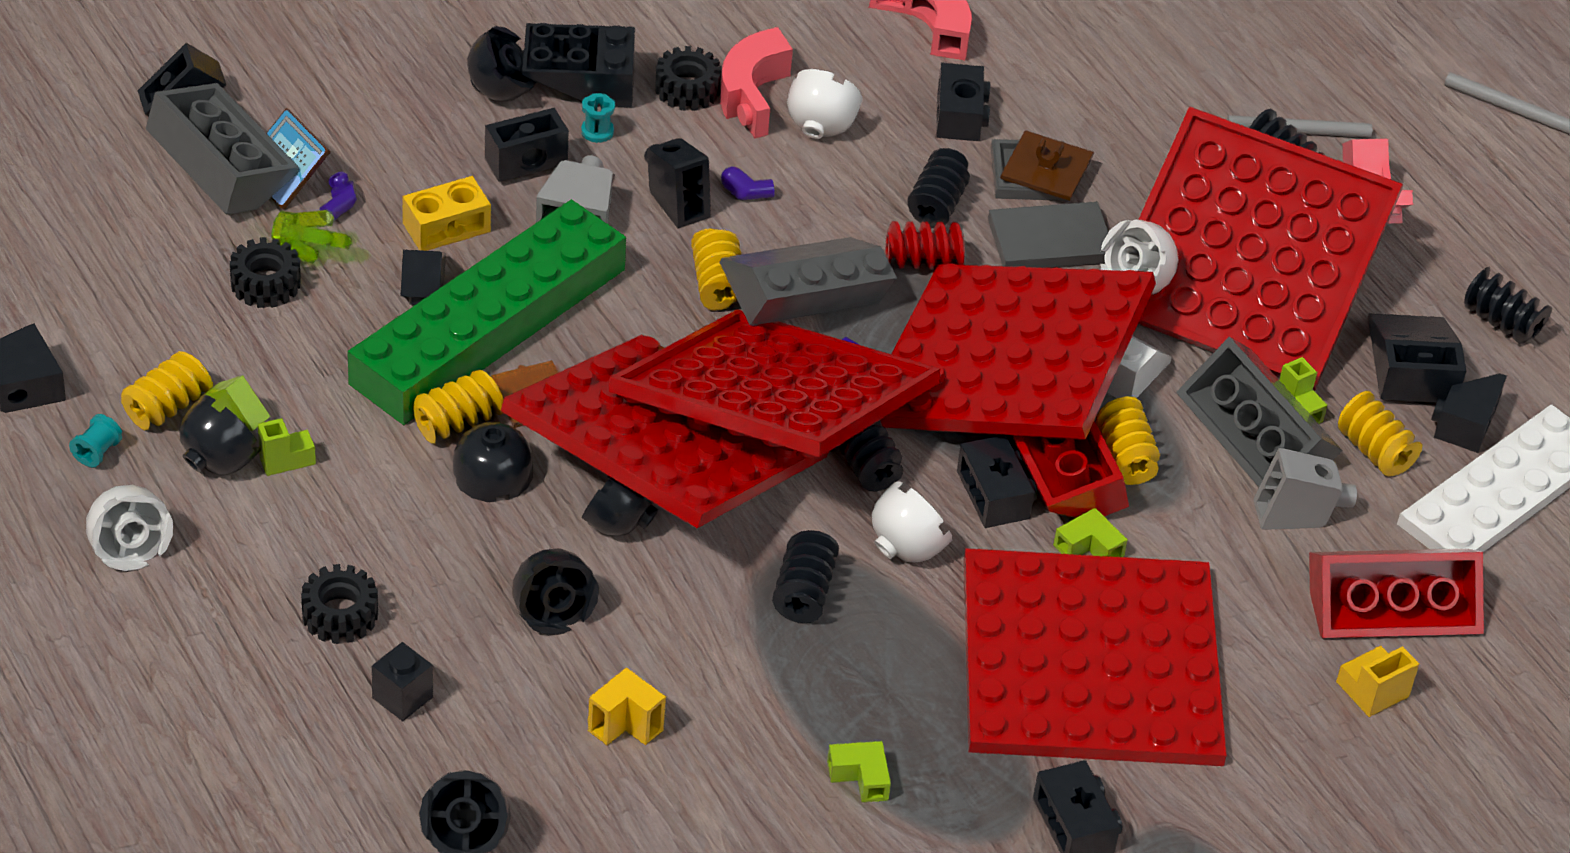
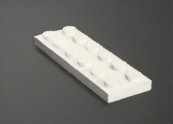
[1397,404,1570,552]

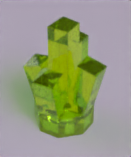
[271,210,352,264]

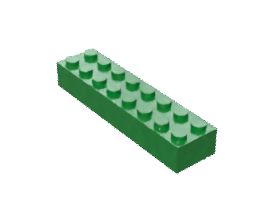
[347,199,627,426]

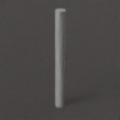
[1444,72,1570,134]
[1227,115,1372,138]

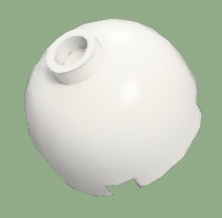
[787,69,863,139]
[1100,219,1178,294]
[872,481,952,563]
[86,485,173,571]

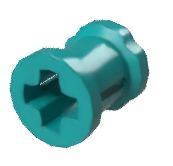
[581,93,615,143]
[69,414,122,467]

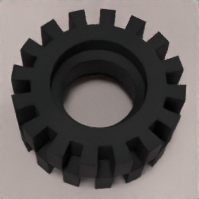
[655,46,722,111]
[229,237,301,308]
[301,564,378,644]

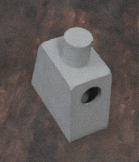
[536,155,613,224]
[1253,448,1357,530]

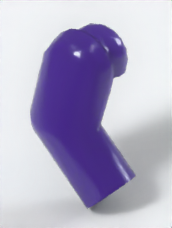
[721,167,774,200]
[319,172,357,223]

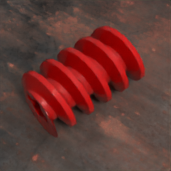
[885,221,965,269]

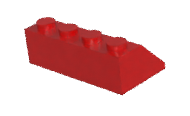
[1012,421,1129,518]
[1309,549,1484,638]

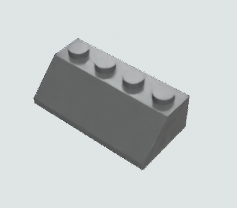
[146,83,299,215]
[719,237,897,326]
[1176,336,1343,487]

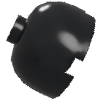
[467,26,537,101]
[179,394,261,475]
[453,422,533,502]
[582,476,659,537]
[512,549,599,635]
[419,770,511,853]

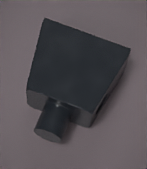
[644,138,711,228]
[0,323,66,413]

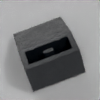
[522,23,635,108]
[1368,313,1467,402]

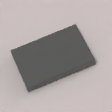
[988,201,1108,268]

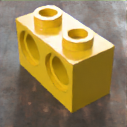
[402,176,491,251]

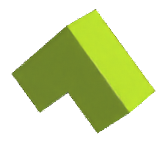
[1279,357,1328,424]
[204,375,271,431]
[258,418,316,476]
[1053,508,1128,557]
[827,741,891,802]

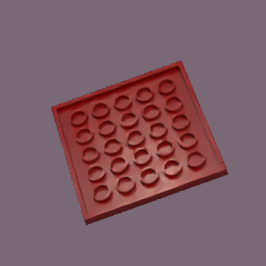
[1138,106,1403,391]
[880,264,1156,439]
[609,309,940,458]
[501,334,829,529]
[964,548,1227,766]

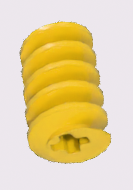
[691,228,741,310]
[121,351,213,431]
[413,370,504,443]
[1338,391,1422,476]
[1096,396,1160,485]

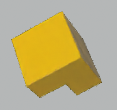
[1336,646,1419,717]
[588,667,666,746]

